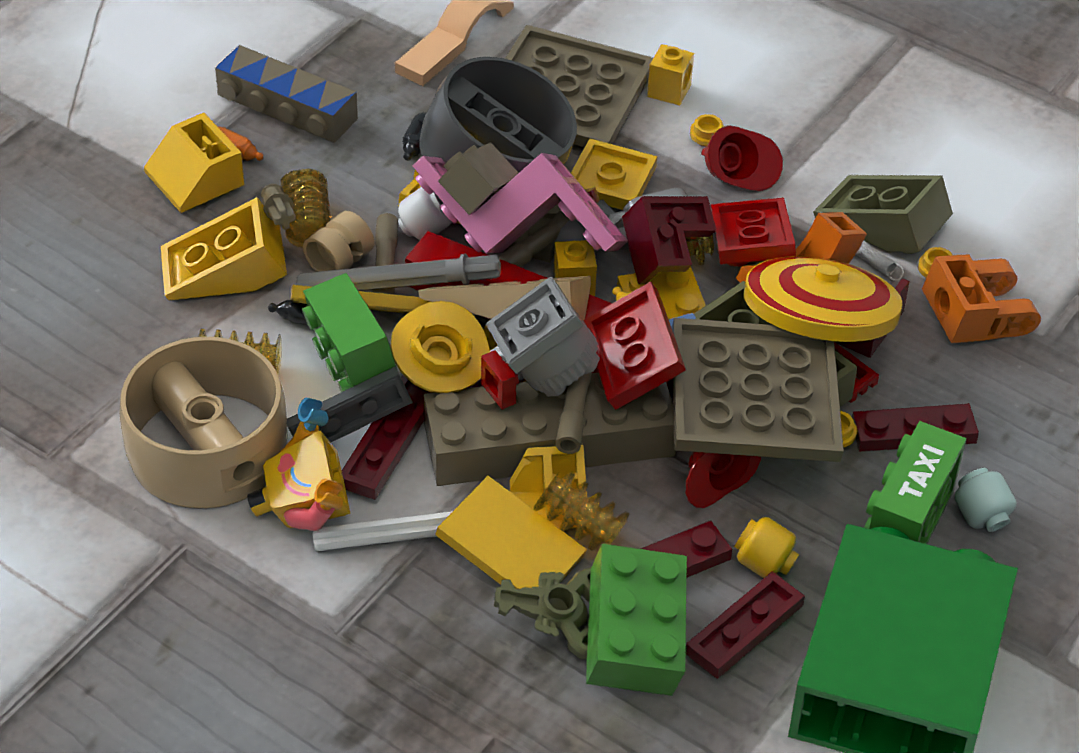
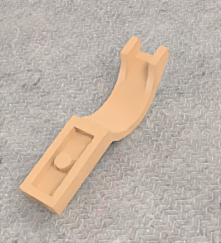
[395,0,514,86]

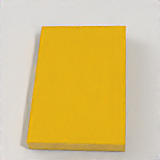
[435,476,587,589]

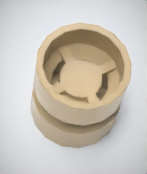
[303,210,375,272]

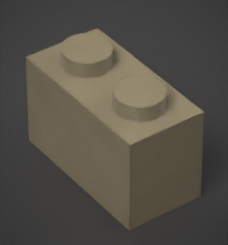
[438,142,518,215]

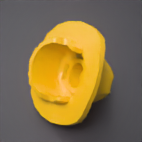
[390,301,490,393]

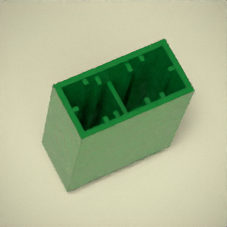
[788,524,1018,753]

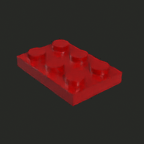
[711,197,796,267]
[583,282,686,410]

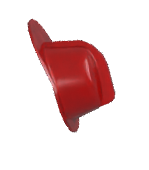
[701,125,783,191]
[685,452,761,508]

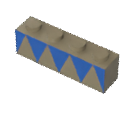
[215,45,358,143]

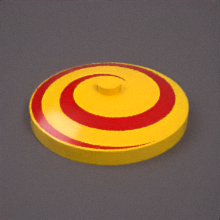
[744,257,902,342]

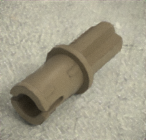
[261,184,296,230]

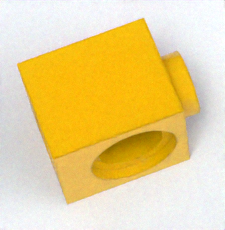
[647,44,694,106]
[554,240,597,296]

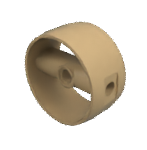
[120,337,288,508]

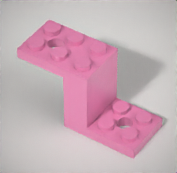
[412,153,628,253]

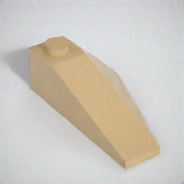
[418,276,591,320]

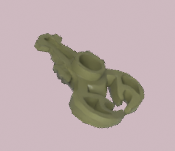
[494,568,591,660]

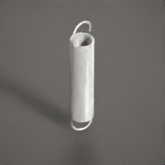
[856,240,904,281]

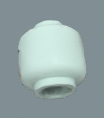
[954,468,1017,532]

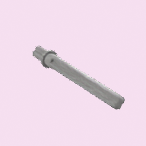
[296,254,501,291]

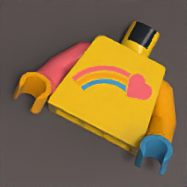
[247,398,350,531]

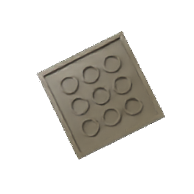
[505,25,653,147]
[672,318,844,462]

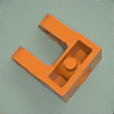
[922,254,1041,343]

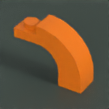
[736,212,867,283]

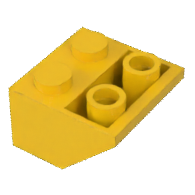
[144,112,244,213]

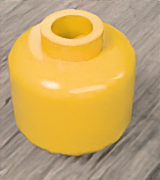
[734,517,799,578]

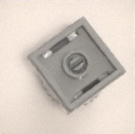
[486,276,600,396]

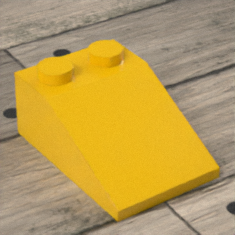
[160,197,287,300]

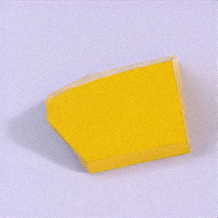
[509,445,590,529]

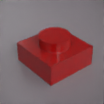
[481,350,519,410]

